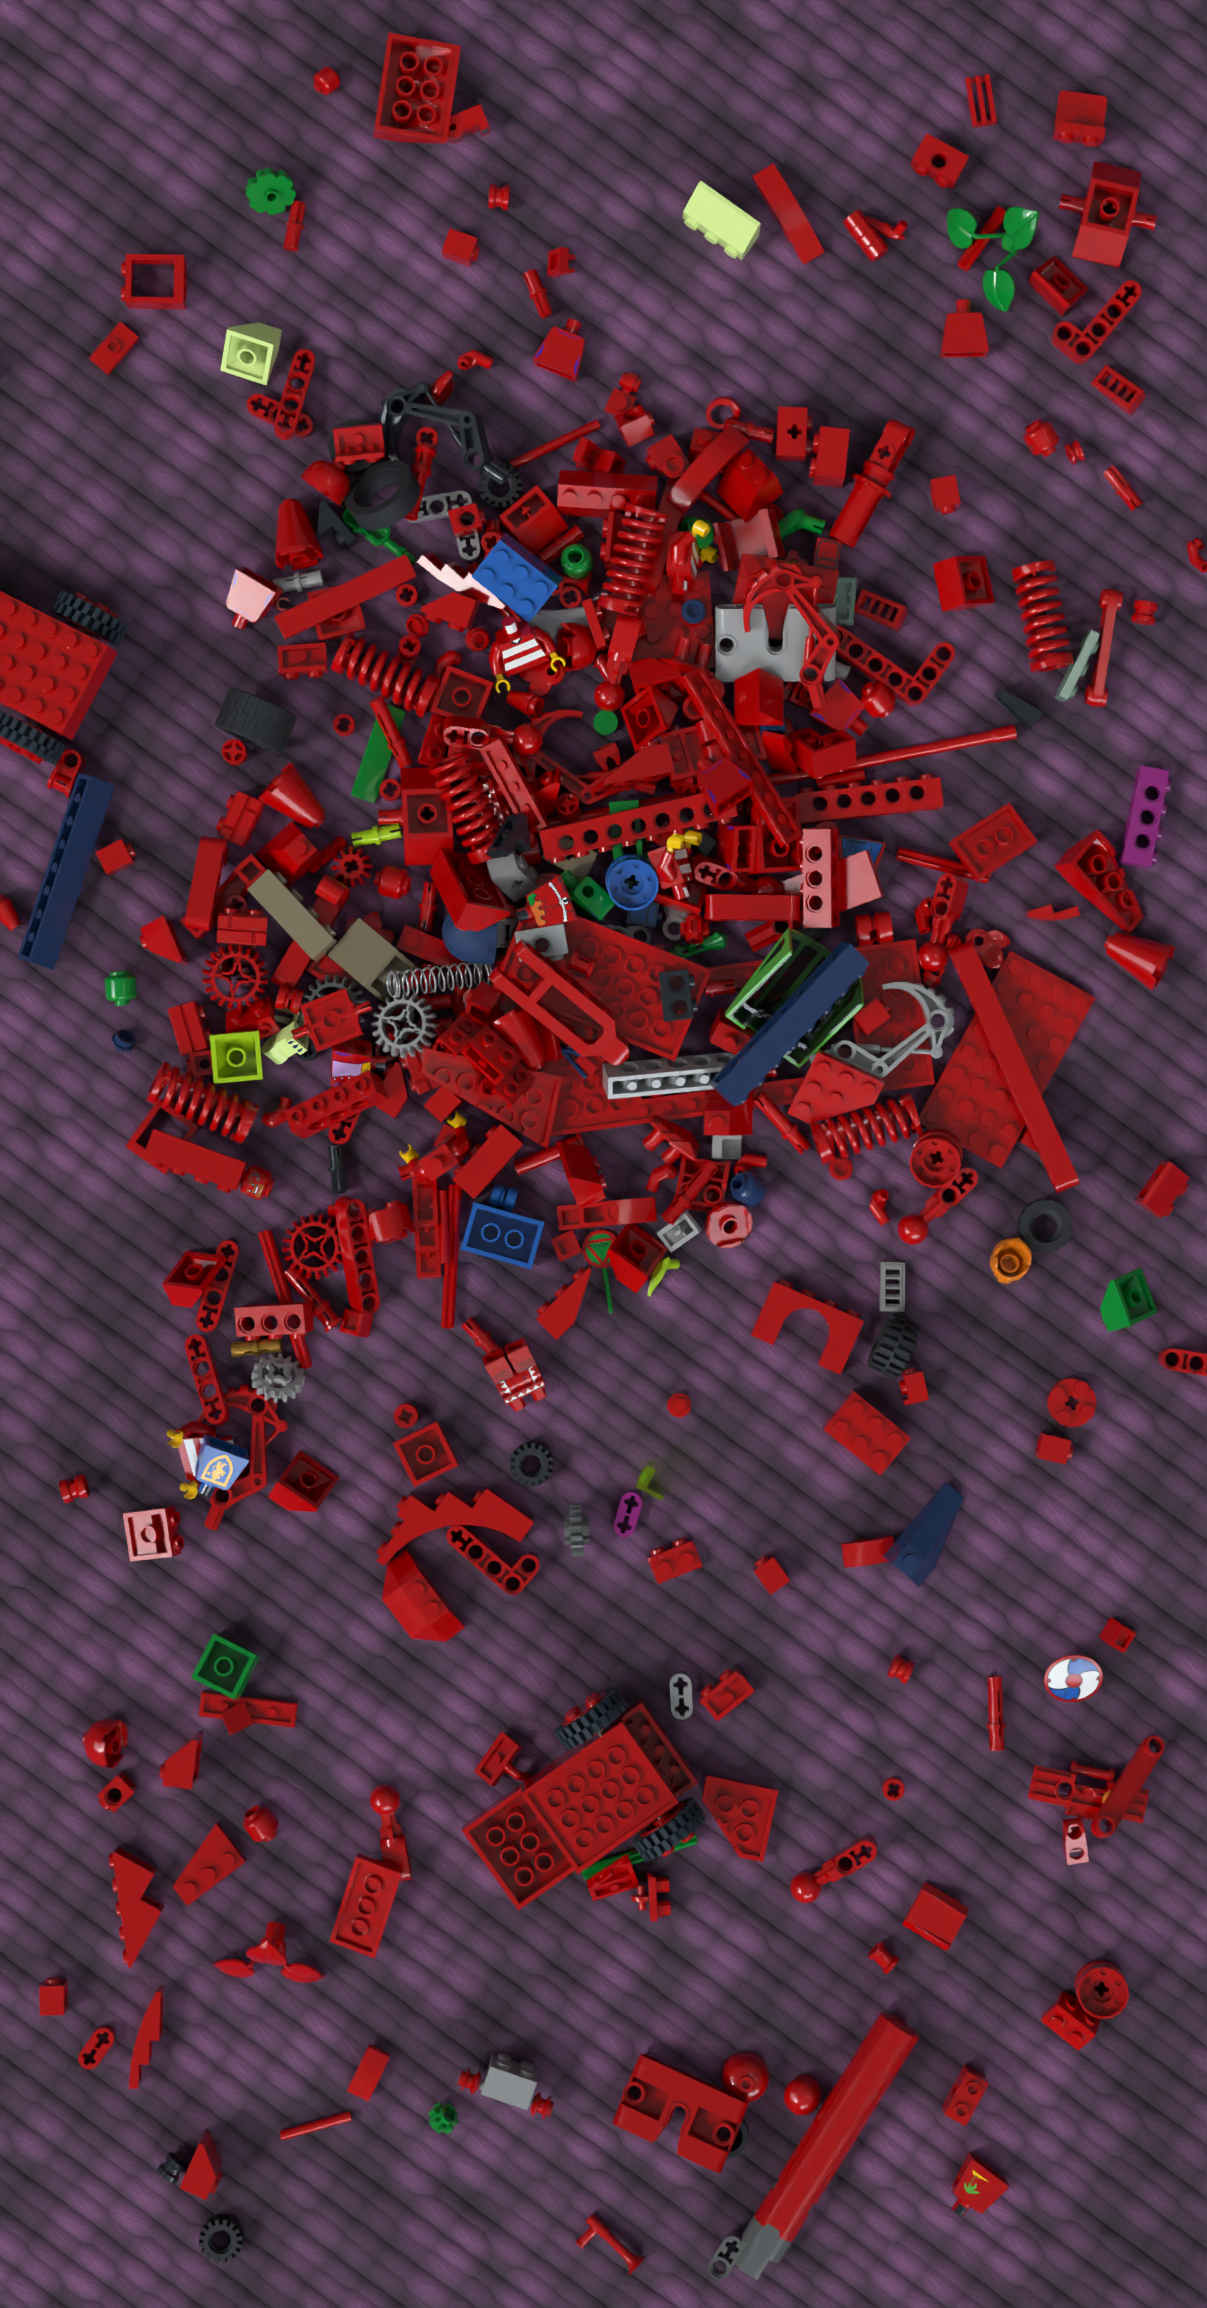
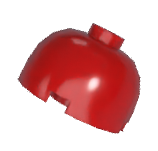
[301,459,350,505]
[557,622,599,671]
[83,1718,128,1769]
[721,2051,769,2103]

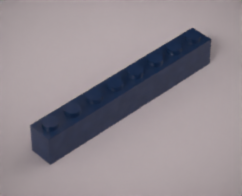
[17,773,115,970]
[709,941,870,1107]

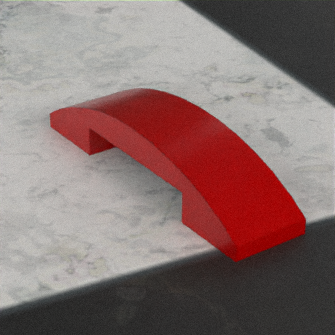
[666,425,750,514]

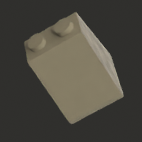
[328,918,417,1004]

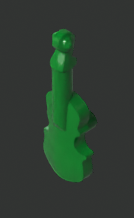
[342,508,416,565]

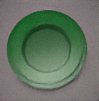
[593,711,618,736]

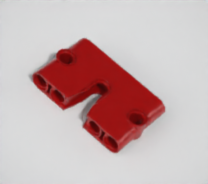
[612,2053,749,2173]

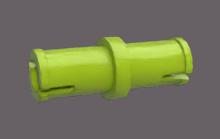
[351,824,403,848]

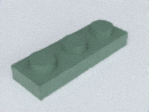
[1054,630,1100,702]

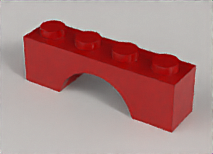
[180,854,267,940]

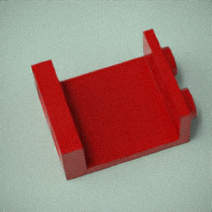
[713,508,786,572]

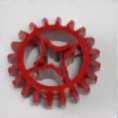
[202,943,268,1009]
[282,1214,343,1279]

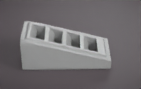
[879,1262,905,1312]

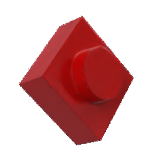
[550,1230,582,1262]

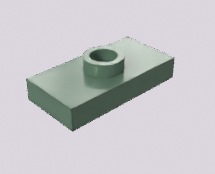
[833,577,857,628]

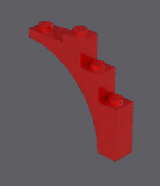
[376,1486,535,1566]

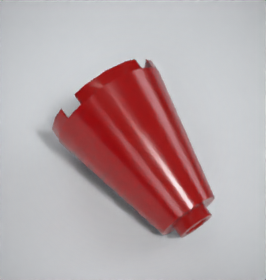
[275,498,324,570]
[258,762,326,829]
[1104,932,1175,990]
[488,1005,547,1072]

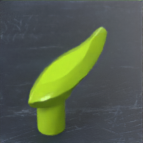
[647,1257,680,1297]

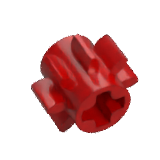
[680,915,709,944]

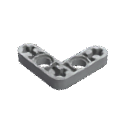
[406,491,481,562]

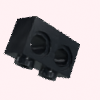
[659,969,698,1022]

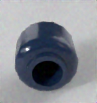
[730,1171,767,1206]

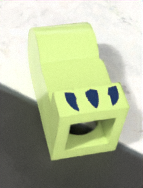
[262,1021,309,1065]

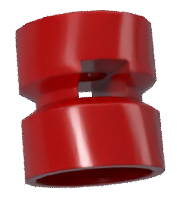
[855,911,893,946]

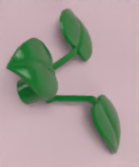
[946,206,1039,312]

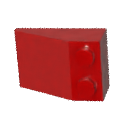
[591,740,674,793]
[747,797,803,874]

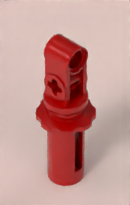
[828,418,915,549]

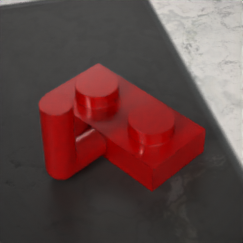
[474,1731,531,1787]

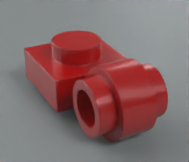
[604,371,642,416]

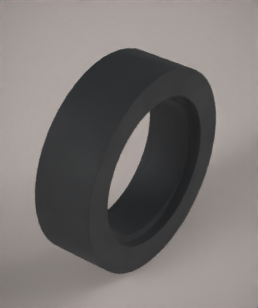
[345,460,421,530]

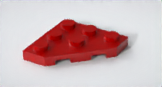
[787,1049,885,1124]
[702,1774,778,1862]

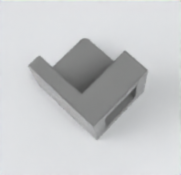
[711,1135,742,1159]

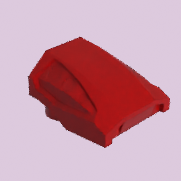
[676,1154,731,1213]

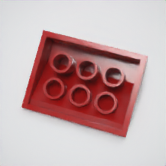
[373,33,461,144]
[732,553,839,641]

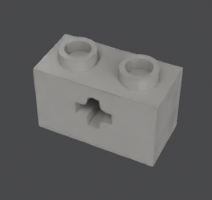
[486,851,539,902]

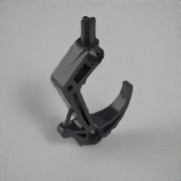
[378,381,510,485]

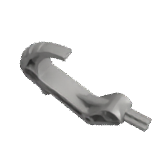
[809,982,955,1078]

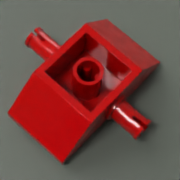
[1058,161,1157,268]
[378,767,476,866]

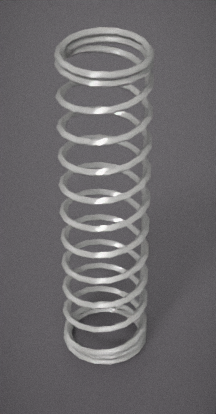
[386,962,492,998]

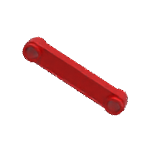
[1084,588,1123,707]
[1091,1735,1165,1838]

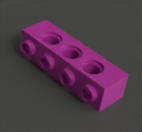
[1119,765,1172,869]

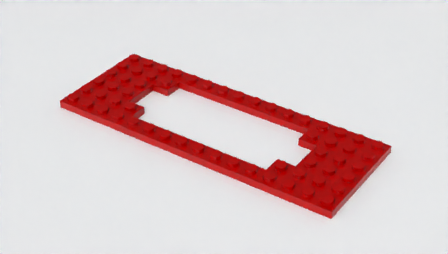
[539,939,935,1136]

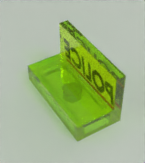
[635,1461,664,1501]

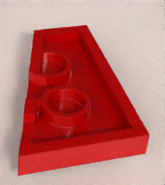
[173,1822,246,1906]

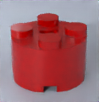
[366,1200,416,1248]

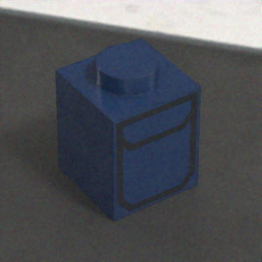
[626,902,663,929]

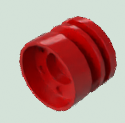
[909,1128,963,1188]
[1074,1960,1129,2019]

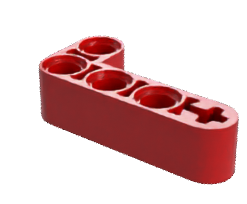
[1051,280,1142,364]
[185,835,229,931]
[704,894,801,922]
[446,1525,540,1595]

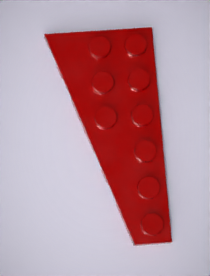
[418,1048,563,1149]

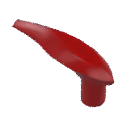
[866,216,908,240]

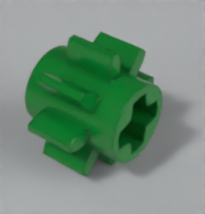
[428,2102,459,2134]

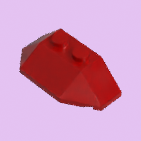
[382,1549,465,1642]

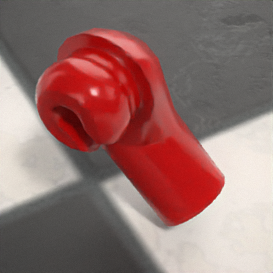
[915,897,933,934]
[869,1189,891,1226]

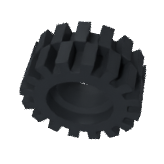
[478,463,523,511]
[510,1442,554,1487]
[199,2214,244,2264]

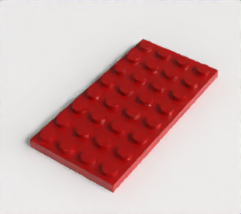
[493,901,712,1061]
[918,951,1095,1168]

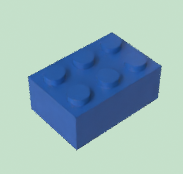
[471,532,563,622]
[461,1202,545,1269]

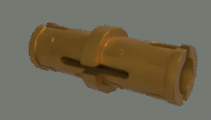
[231,1338,282,1357]

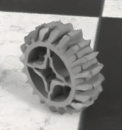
[371,992,437,1058]

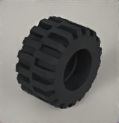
[867,1312,920,1380]

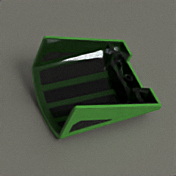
[725,927,864,1068]

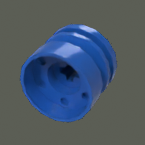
[605,854,659,911]

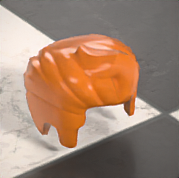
[990,1238,1032,1284]

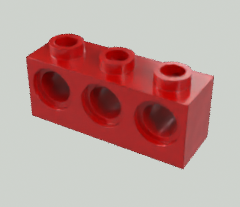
[234,1301,314,1341]

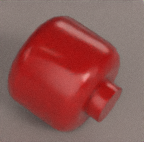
[313,66,340,95]

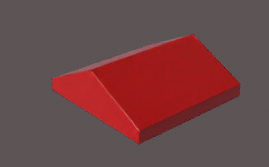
[307,585,366,641]

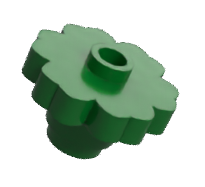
[245,168,296,215]

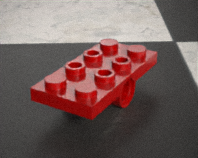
[659,716,767,783]

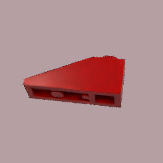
[396,925,470,976]

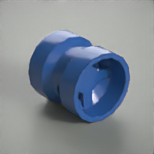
[489,1182,519,1212]

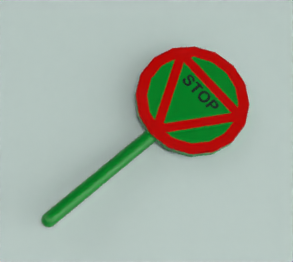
[582,1230,617,1314]

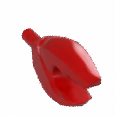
[423,370,454,419]

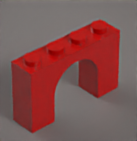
[750,1279,864,1375]

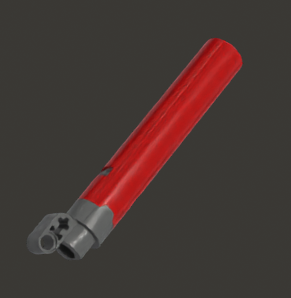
[708,2011,920,2280]

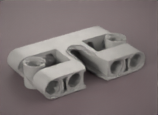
[715,604,836,682]

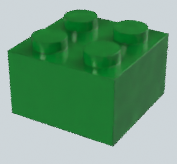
[191,1633,261,1700]

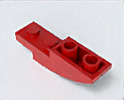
[556,1197,658,1231]

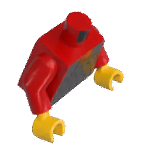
[399,1111,470,1182]

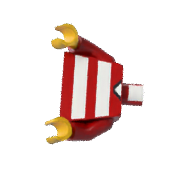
[666,520,718,594]
[489,617,566,693]
[647,830,702,901]
[167,1421,235,1499]

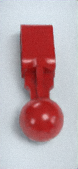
[594,613,643,712]
[443,716,543,755]
[689,854,782,895]
[917,873,969,972]
[897,1167,978,1245]
[370,1784,412,1882]
[790,1835,878,1903]

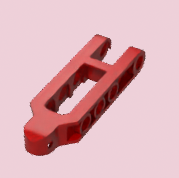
[488,939,630,1065]

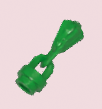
[669,932,728,959]

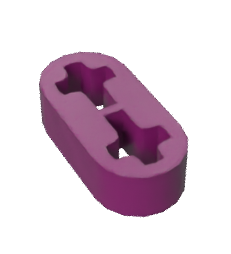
[613,1491,642,1537]

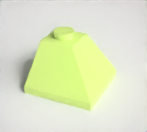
[221,322,282,385]

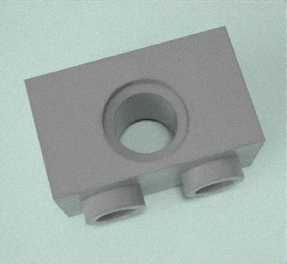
[515,924,569,965]

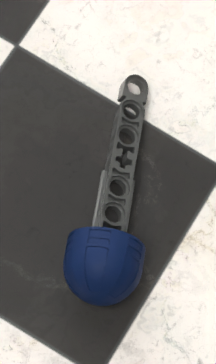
[442,913,651,964]

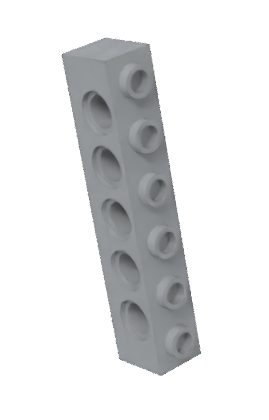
[603,1052,735,1099]

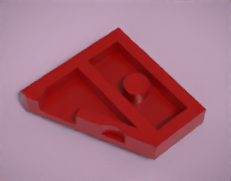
[586,1854,639,1901]

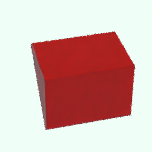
[1028,255,1089,317]
[734,668,783,726]
[620,685,679,752]
[652,876,708,915]

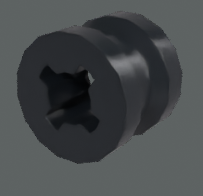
[157,2152,188,2183]

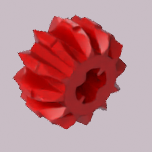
[331,846,373,888]

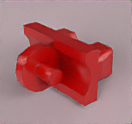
[631,1872,671,1922]

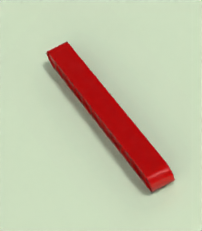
[948,940,1080,1194]

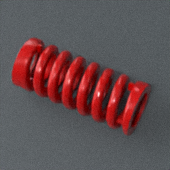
[597,503,669,617]
[1011,560,1074,673]
[331,631,442,719]
[428,751,500,864]
[146,1061,259,1145]
[810,1093,922,1165]

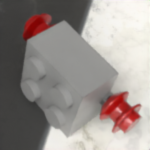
[457,2053,554,2120]

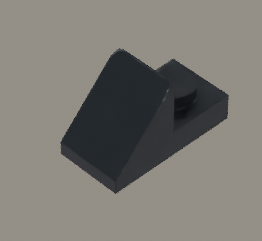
[317,500,357,548]
[486,813,531,859]

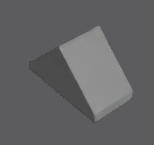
[657,1211,702,1252]

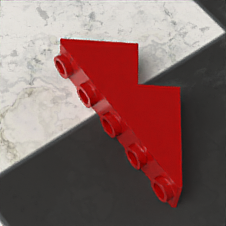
[109,1847,165,1968]

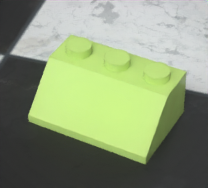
[683,181,761,260]

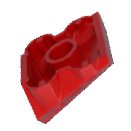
[902,1882,969,1951]

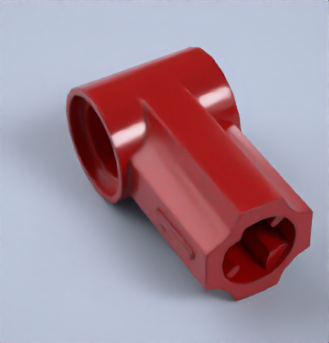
[744,921,793,953]

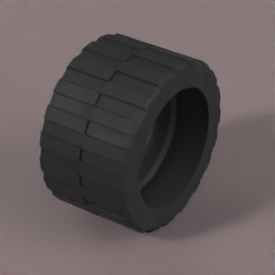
[214,687,297,755]

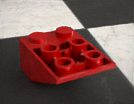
[536,1266,592,1340]

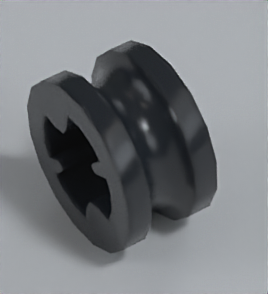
[296,1040,318,1061]

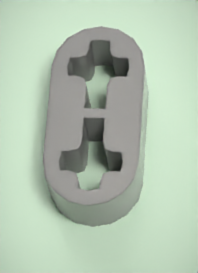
[669,1672,693,1720]

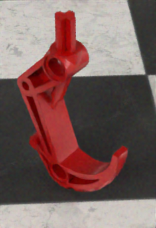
[743,560,841,708]
[513,710,658,807]
[197,1384,289,1531]

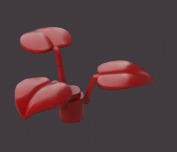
[213,1922,325,1983]

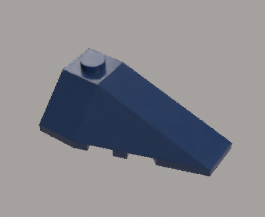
[883,1482,964,1587]

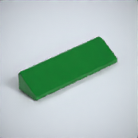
[351,704,406,804]

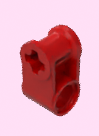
[47,749,86,798]

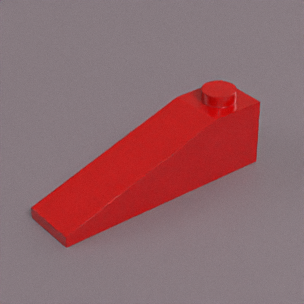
[1054,829,1144,934]

